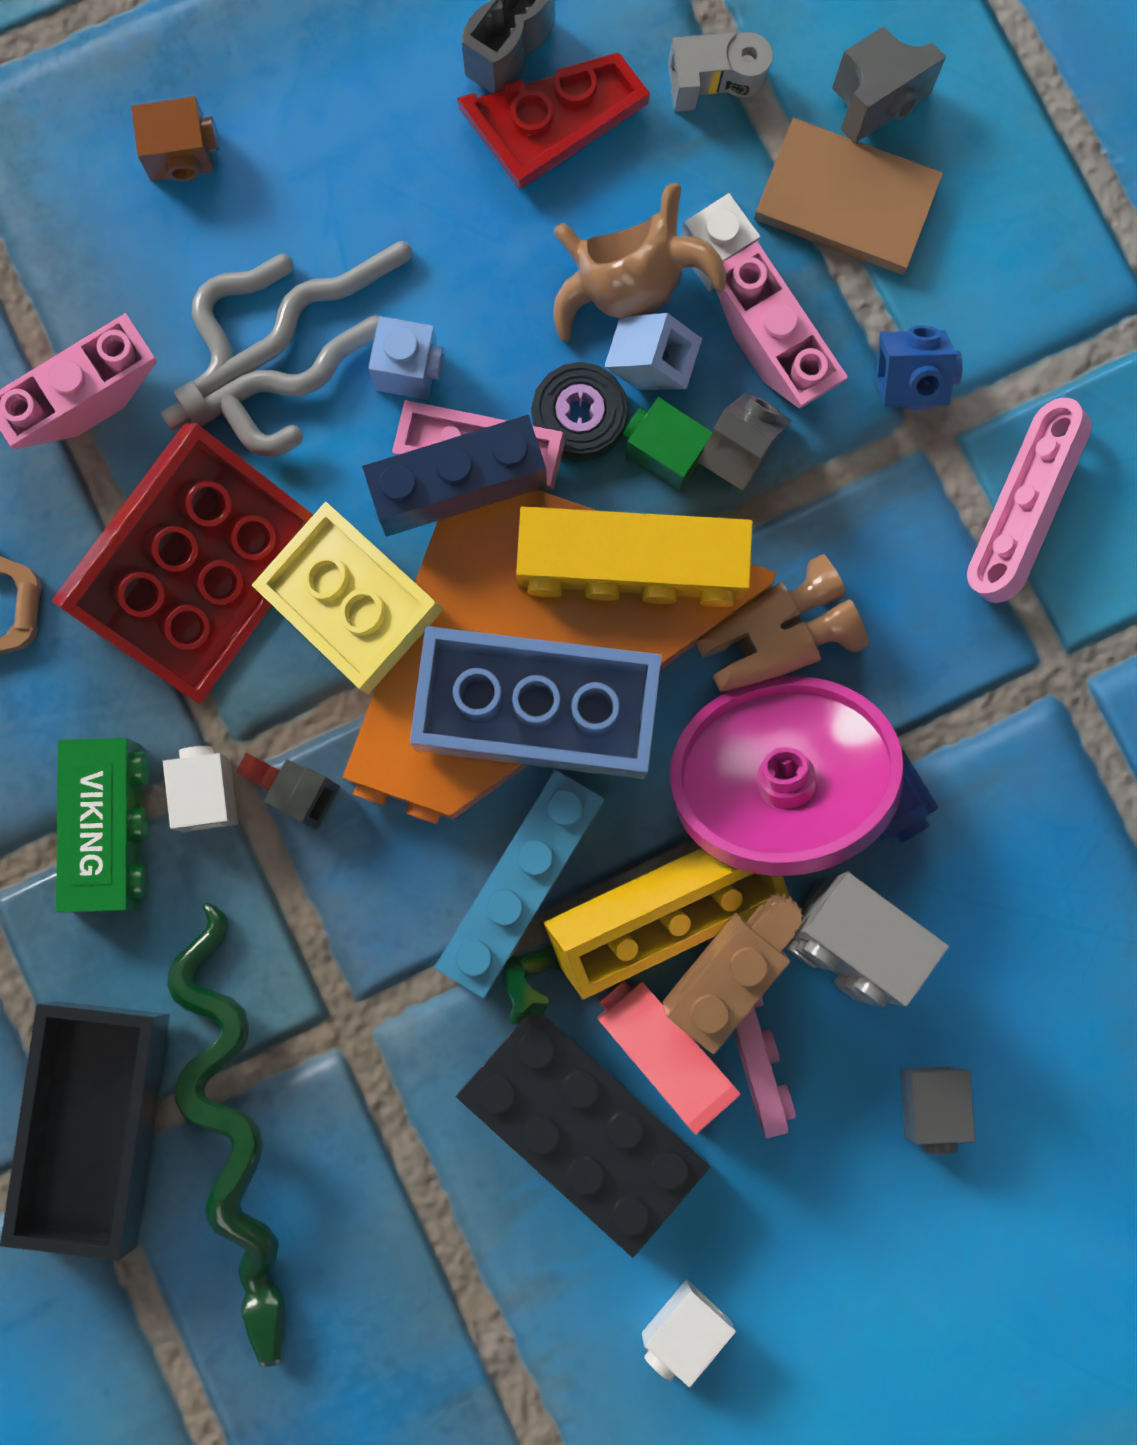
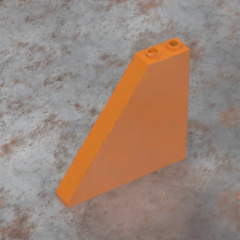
[342,490,777,825]

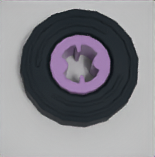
[531,362,629,462]

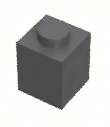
[900,1066,975,1154]

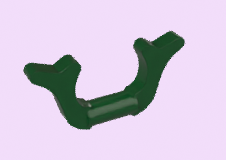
[502,944,620,1025]

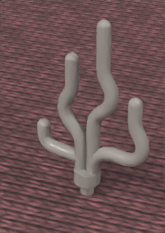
[160,241,413,457]

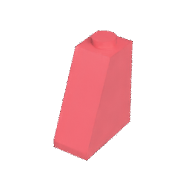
[597,980,741,1135]

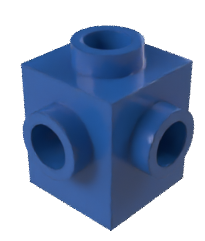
[875,325,963,411]

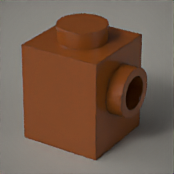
[131,96,219,181]

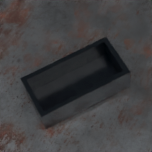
[0,1001,170,1260]
[456,1014,711,1258]

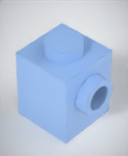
[604,313,702,391]
[368,316,445,400]

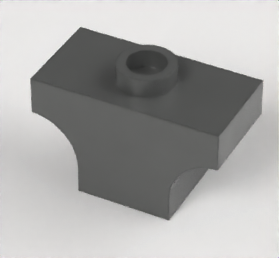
[832,26,946,144]
[697,392,792,491]

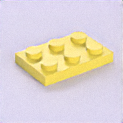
[252,501,444,695]

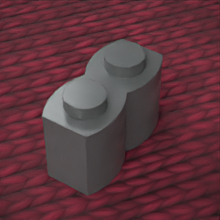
[462,0,556,93]

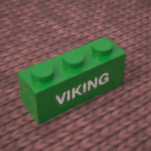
[56,738,149,913]

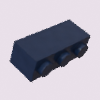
[362,414,547,537]

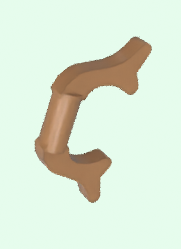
[0,555,43,655]

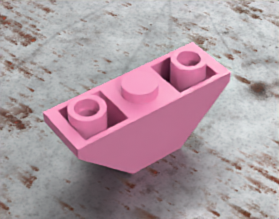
[716,241,848,409]
[0,313,157,449]

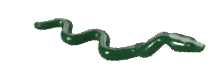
[167,903,285,1367]

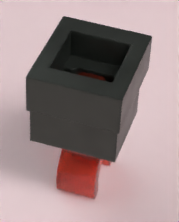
[235,753,340,830]

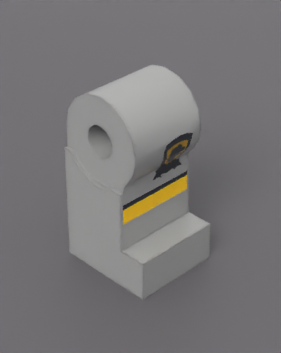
[668,32,773,112]

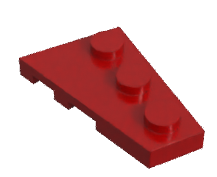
[457,52,650,190]

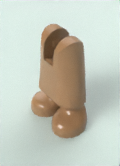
[696,554,870,692]

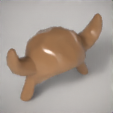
[553,183,726,343]

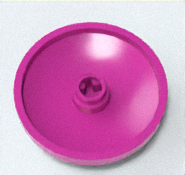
[670,676,903,876]

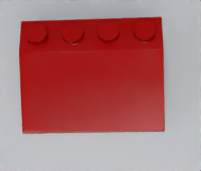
[51,423,313,705]

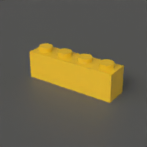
[516,506,752,607]
[543,848,789,1000]

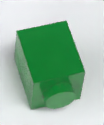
[623,397,713,492]

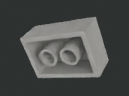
[787,872,949,1008]

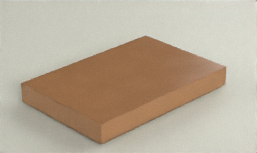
[754,118,943,275]

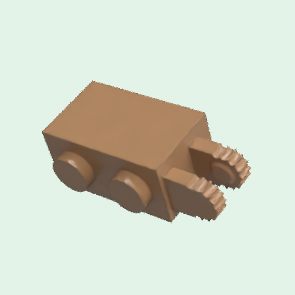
[662,892,804,1055]

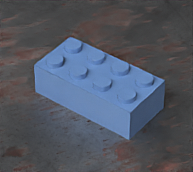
[410,626,662,779]

